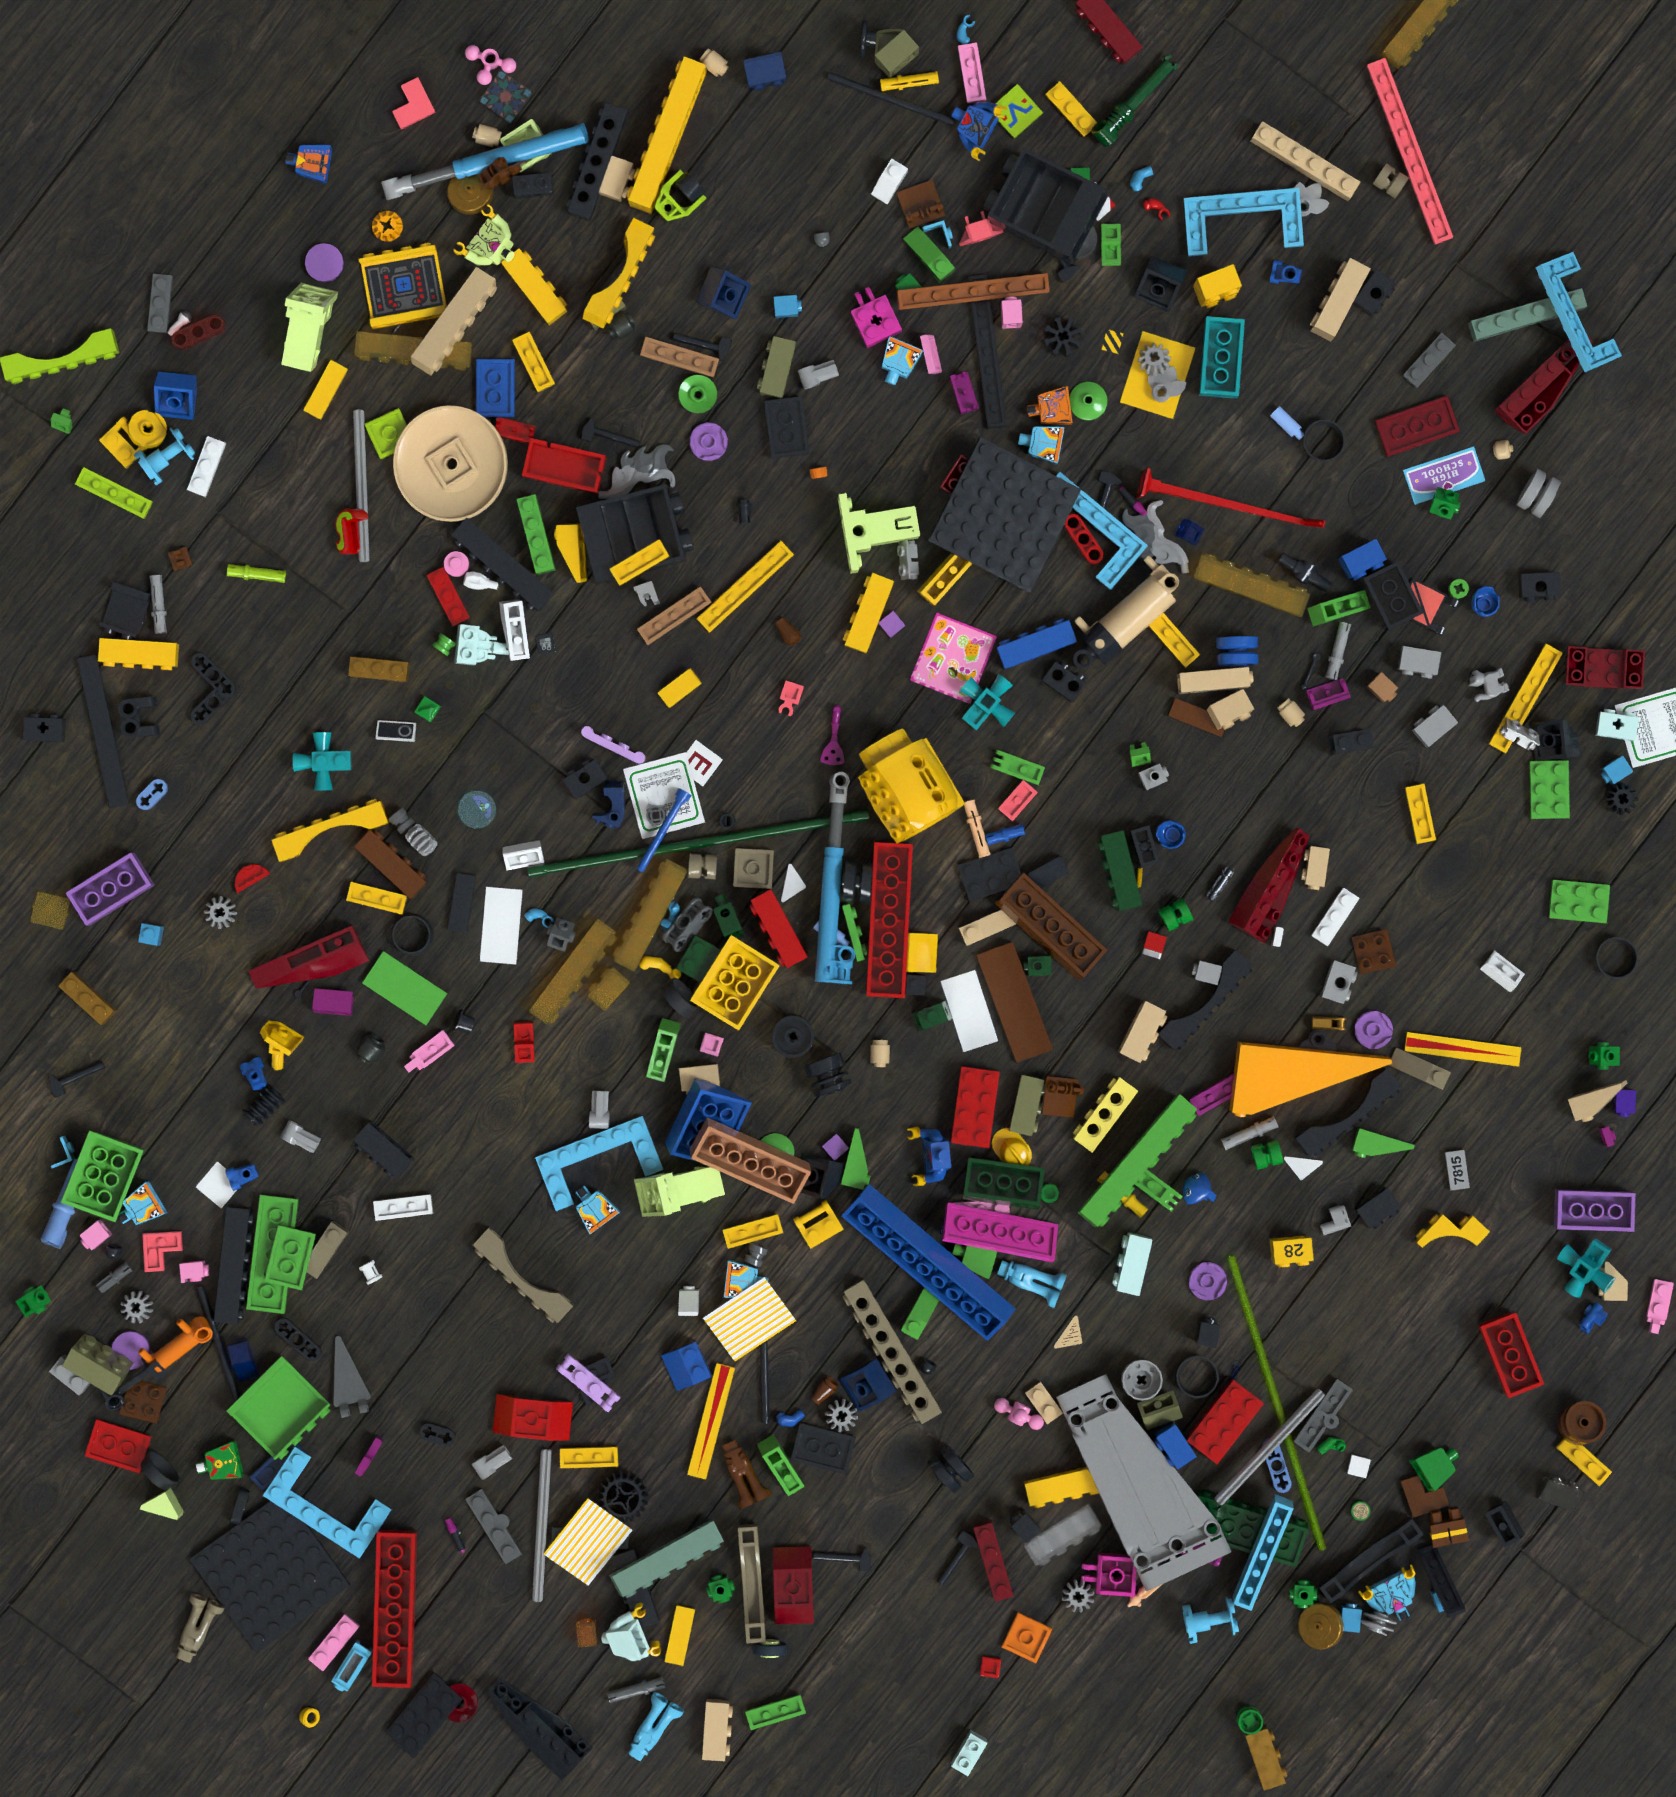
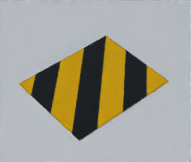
[1102,329,1123,354]

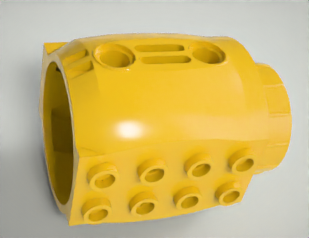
[858,729,965,843]

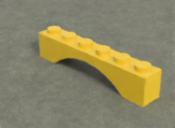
[583,218,655,329]
[272,799,389,862]

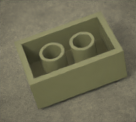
[62,1333,134,1396]

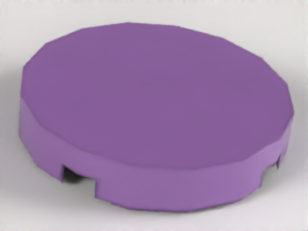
[305,243,344,282]
[690,423,728,461]
[1354,1011,1393,1049]
[1189,1262,1227,1300]
[112,1331,150,1370]

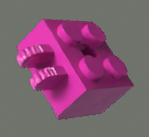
[851,287,902,348]
[1081,1553,1137,1597]

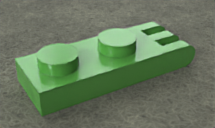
[990,750,1045,785]
[1135,1170,1183,1212]

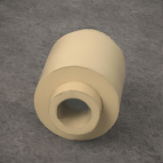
[699,49,729,77]
[472,124,502,147]
[1277,698,1305,727]
[870,1040,890,1067]

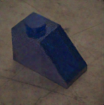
[227,1340,259,1382]

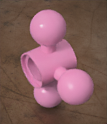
[465,45,516,85]
[994,1398,1044,1430]

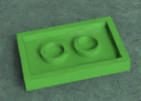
[1529,761,1570,819]
[1548,880,1610,923]
[265,1225,316,1290]

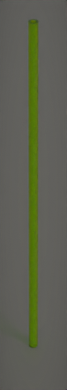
[1228,1256,1326,1551]

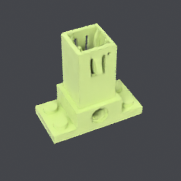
[281,283,338,372]
[838,493,920,574]
[634,1166,725,1217]

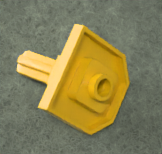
[260,1020,304,1070]

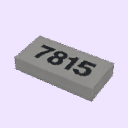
[1444,1150,1470,1191]

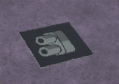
[536,633,556,654]

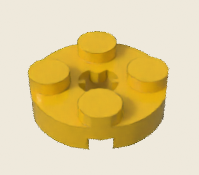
[128,410,167,449]

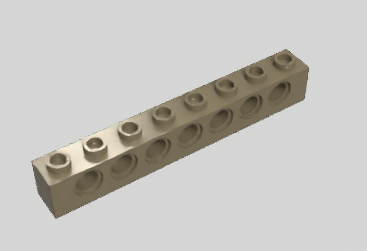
[842,1279,942,1424]

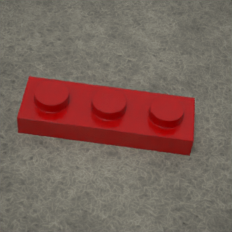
[427,567,470,627]

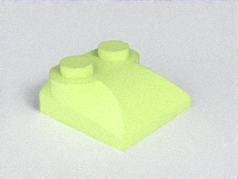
[500,119,551,172]

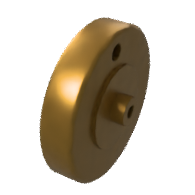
[447,174,494,215]
[1298,1602,1344,1650]

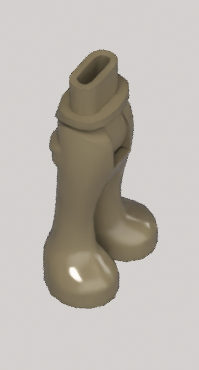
[176,1593,225,1663]

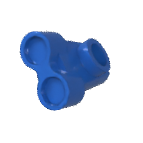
[1270,260,1302,284]
[240,1057,267,1090]
[225,1163,259,1191]
[1579,1302,1608,1334]

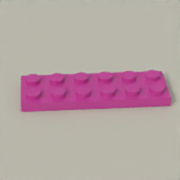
[942,1203,1058,1262]

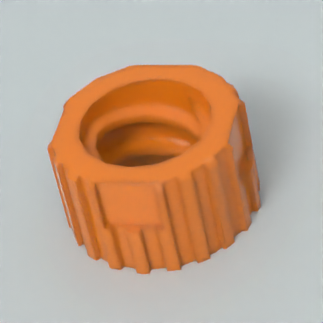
[810,467,828,479]

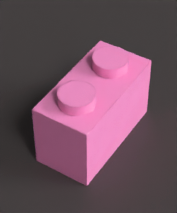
[1001,297,1023,329]

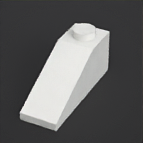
[499,599,530,661]

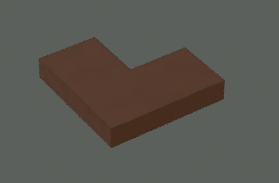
[1400,1475,1449,1518]

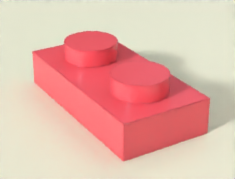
[998,780,1038,821]

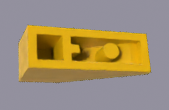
[554,524,587,583]

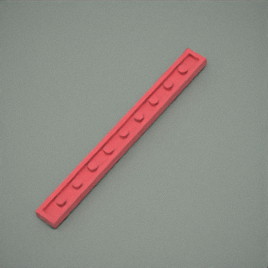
[1367,58,1453,245]

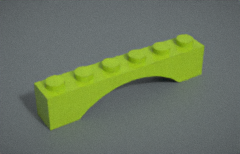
[0,329,120,384]

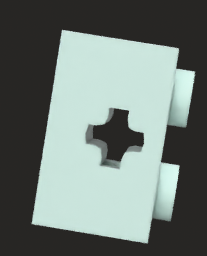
[1595,709,1639,741]
[951,1729,987,1776]

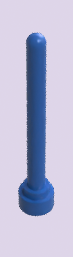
[637,788,692,872]

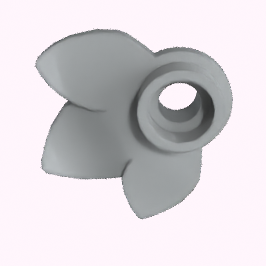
[1294,182,1329,217]
[1148,366,1186,402]

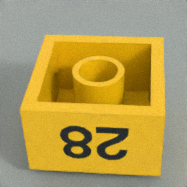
[1270,1235,1314,1267]

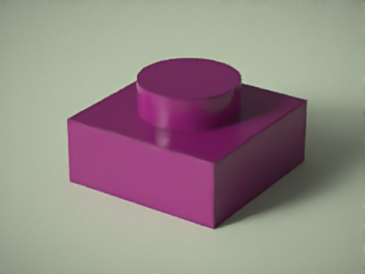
[1599,1126,1616,1147]

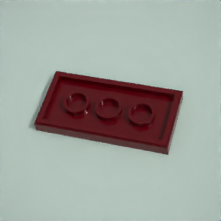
[1374,395,1460,457]

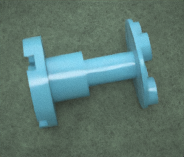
[134,427,195,486]
[1182,1597,1239,1644]

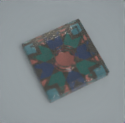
[479,69,532,124]

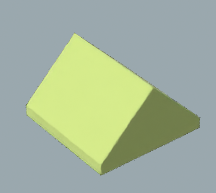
[140,1488,184,1520]

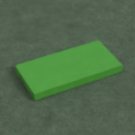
[363,951,448,1025]

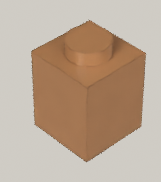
[1367,672,1398,703]

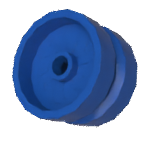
[1216,636,1259,667]

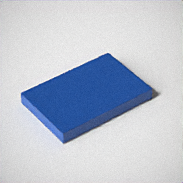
[476,359,515,417]

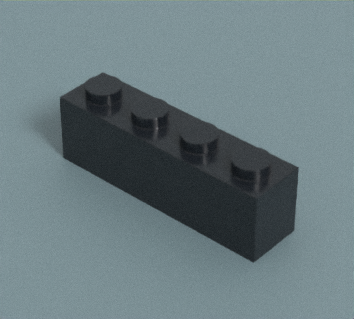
[610,1547,660,1628]

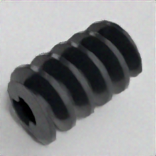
[242,1085,285,1126]

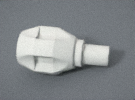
[463,572,498,590]

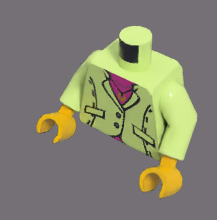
[453,205,514,266]

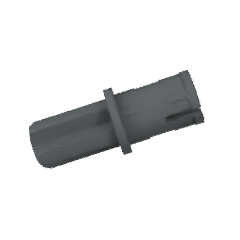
[96,1261,133,1293]

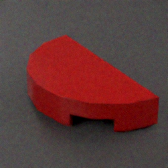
[235,864,271,893]

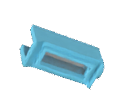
[331,1639,373,1691]

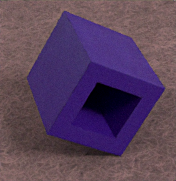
[1613,1089,1636,1117]

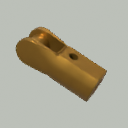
[1311,1016,1347,1030]

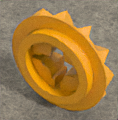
[372,210,403,242]

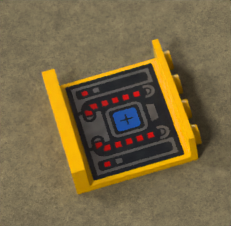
[359,243,447,329]

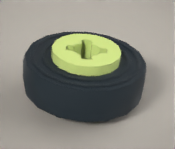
[753,1639,787,1658]

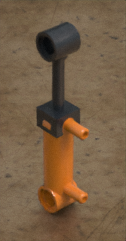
[101,1317,213,1411]

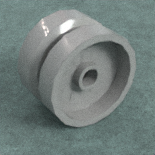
[1516,468,1561,518]

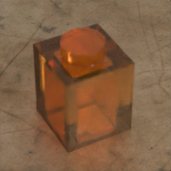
[576,1617,598,1647]

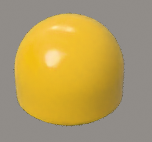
[299,1707,320,1727]

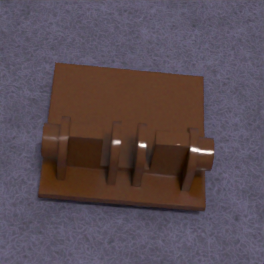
[479,157,527,190]
[896,180,945,229]
[1351,929,1396,975]
[1041,1076,1084,1118]
[119,1381,167,1424]

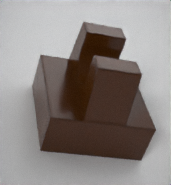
[168,547,193,571]

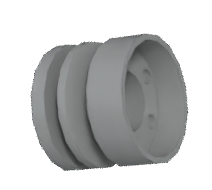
[1121,1359,1163,1401]

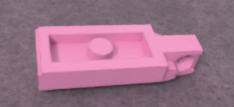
[404,1030,455,1072]
[1646,1279,1674,1334]

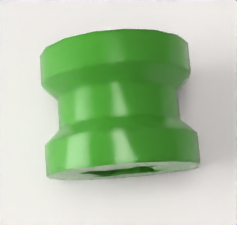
[1448,579,1469,599]
[432,633,456,656]

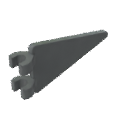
[334,1336,371,1418]

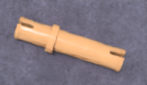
[964,800,991,858]

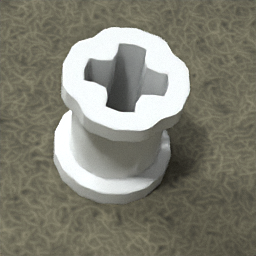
[359,1260,382,1285]

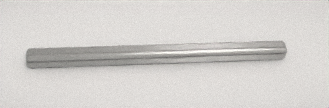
[353,409,369,562]
[1214,1389,1325,1505]
[532,1449,551,1602]

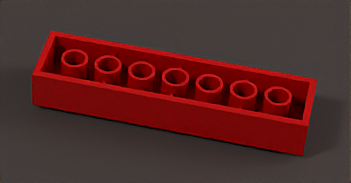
[866,842,913,998]
[372,1529,417,1688]

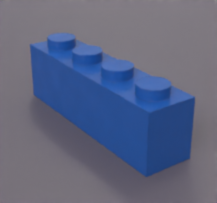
[996,618,1077,670]

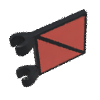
[1410,578,1459,635]

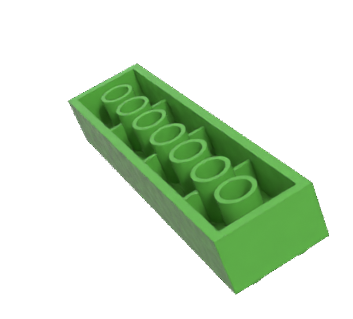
[1077,1094,1197,1227]

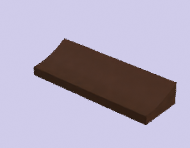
[995,872,1107,980]
[976,942,1053,1063]

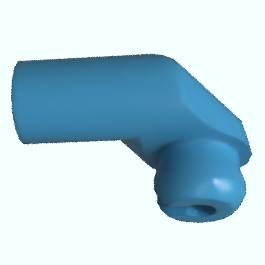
[1130,166,1153,191]

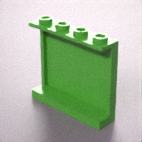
[227,1356,331,1460]

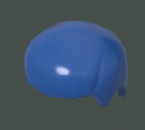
[1471,586,1500,617]
[1156,820,1186,849]

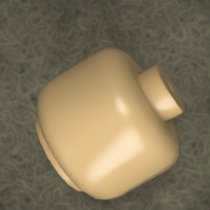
[1493,440,1513,460]

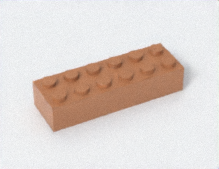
[689,1117,811,1204]

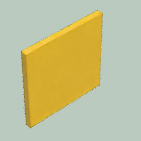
[906,933,938,973]

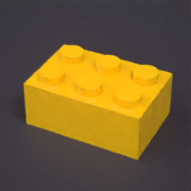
[1193,264,1242,309]

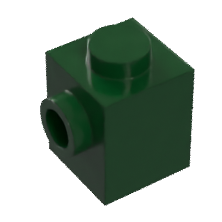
[1024,956,1052,976]

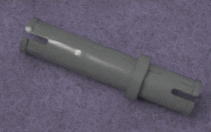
[607,1676,666,1703]

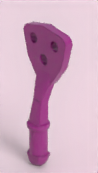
[820,705,845,765]

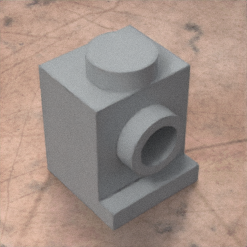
[1138,764,1169,791]

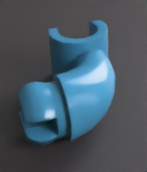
[956,15,975,45]
[661,902,680,931]
[524,908,555,928]

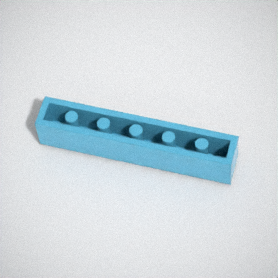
[1233,1494,1294,1611]

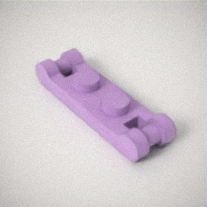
[581,726,645,764]
[556,1353,621,1412]

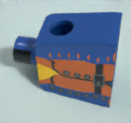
[286,145,333,184]

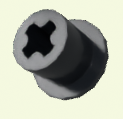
[452,1009,475,1034]

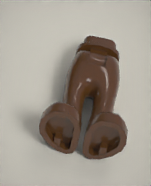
[722,1440,772,1510]

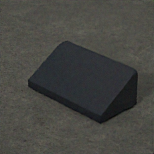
[1027,856,1069,888]

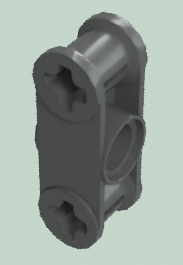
[663,898,712,952]

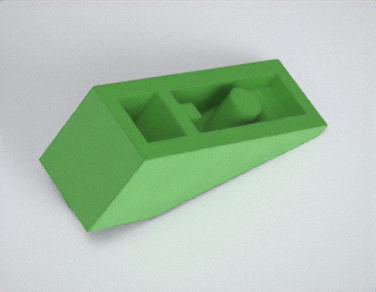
[903,227,955,283]
[1307,590,1371,627]
[646,1018,681,1082]
[841,1128,871,1190]
[1351,1128,1415,1158]
[901,1287,939,1340]
[757,1434,805,1496]

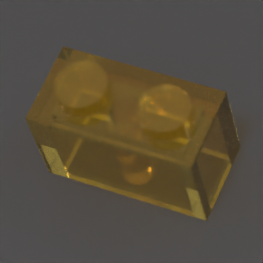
[588,967,631,1011]

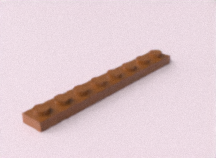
[896,273,1050,310]

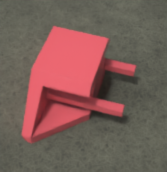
[959,211,1003,246]

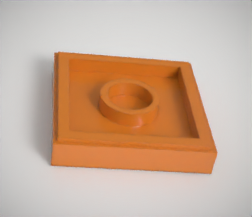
[1001,1612,1052,1663]

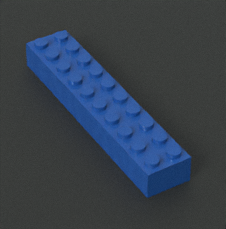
[841,1184,1016,1341]

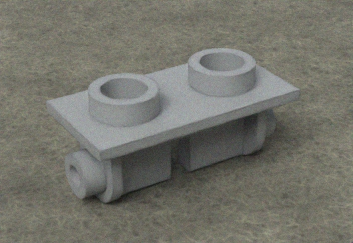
[897,540,919,580]
[1500,717,1540,750]

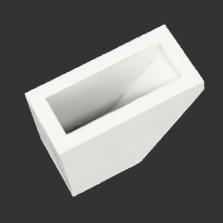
[871,159,908,205]
[678,1286,699,1316]

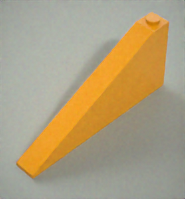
[1229,1042,1392,1117]

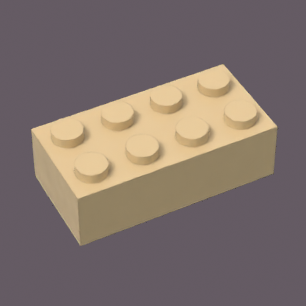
[1310,258,1371,342]

